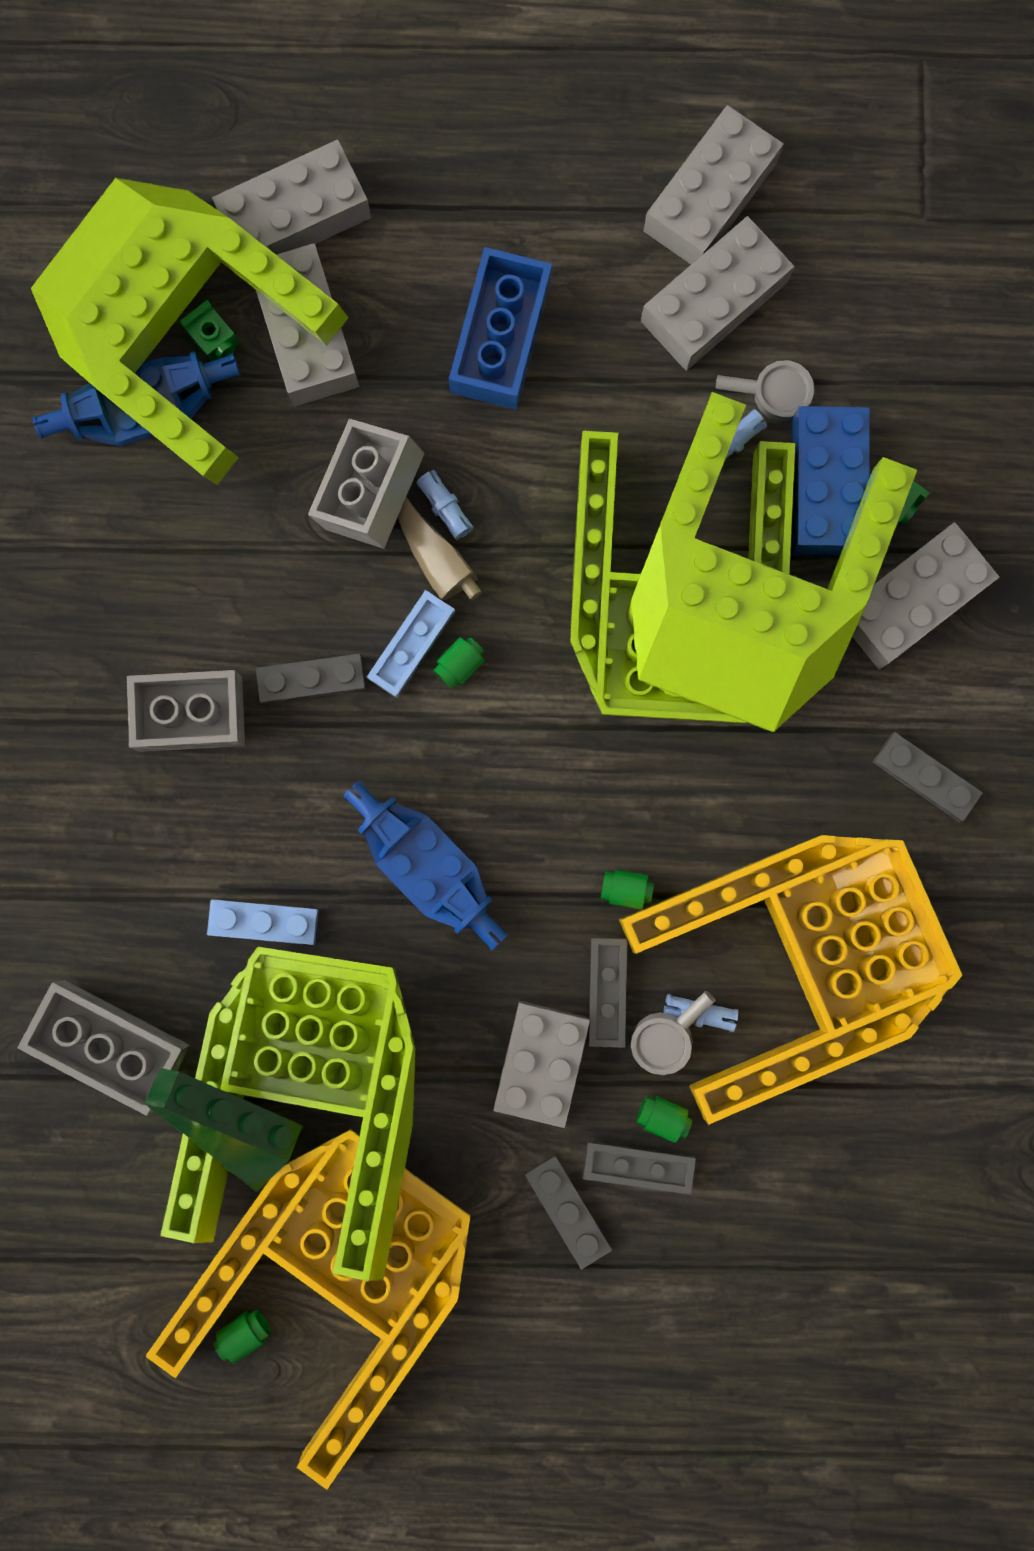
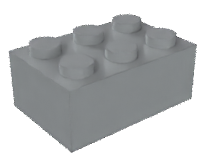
[308,419,425,549]
[127,670,245,752]
[493,1001,590,1128]

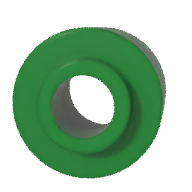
[433,637,485,690]
[601,869,654,910]
[636,1096,692,1143]
[214,1309,271,1364]

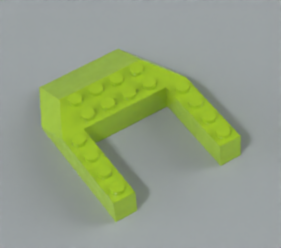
[31,178,348,485]
[631,392,917,732]
[570,431,795,723]
[161,947,415,1281]

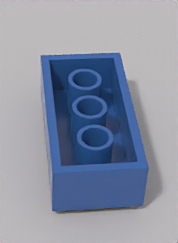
[449,247,552,410]
[791,406,869,556]

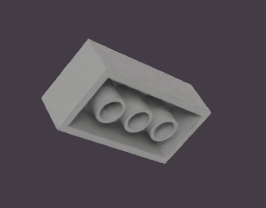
[643,105,784,264]
[212,139,371,255]
[641,216,795,371]
[256,243,359,407]
[852,522,999,670]
[17,980,191,1116]

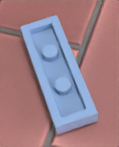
[367,590,455,698]
[207,899,319,945]

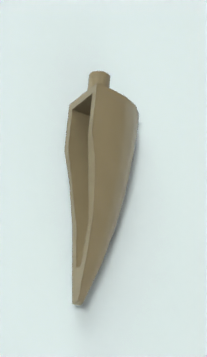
[397,497,482,601]

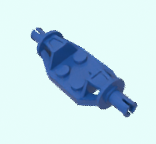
[32,351,241,447]
[343,781,508,951]

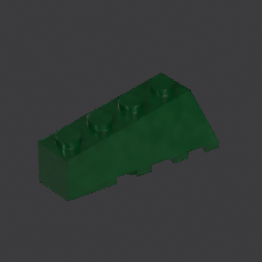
[144,1068,303,1192]

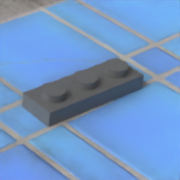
[256,654,366,704]
[872,732,983,822]
[588,938,627,1048]
[583,1141,696,1195]
[525,1154,612,1270]

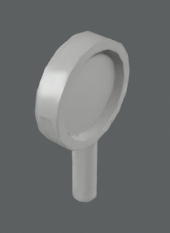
[715,360,814,421]
[631,991,715,1075]

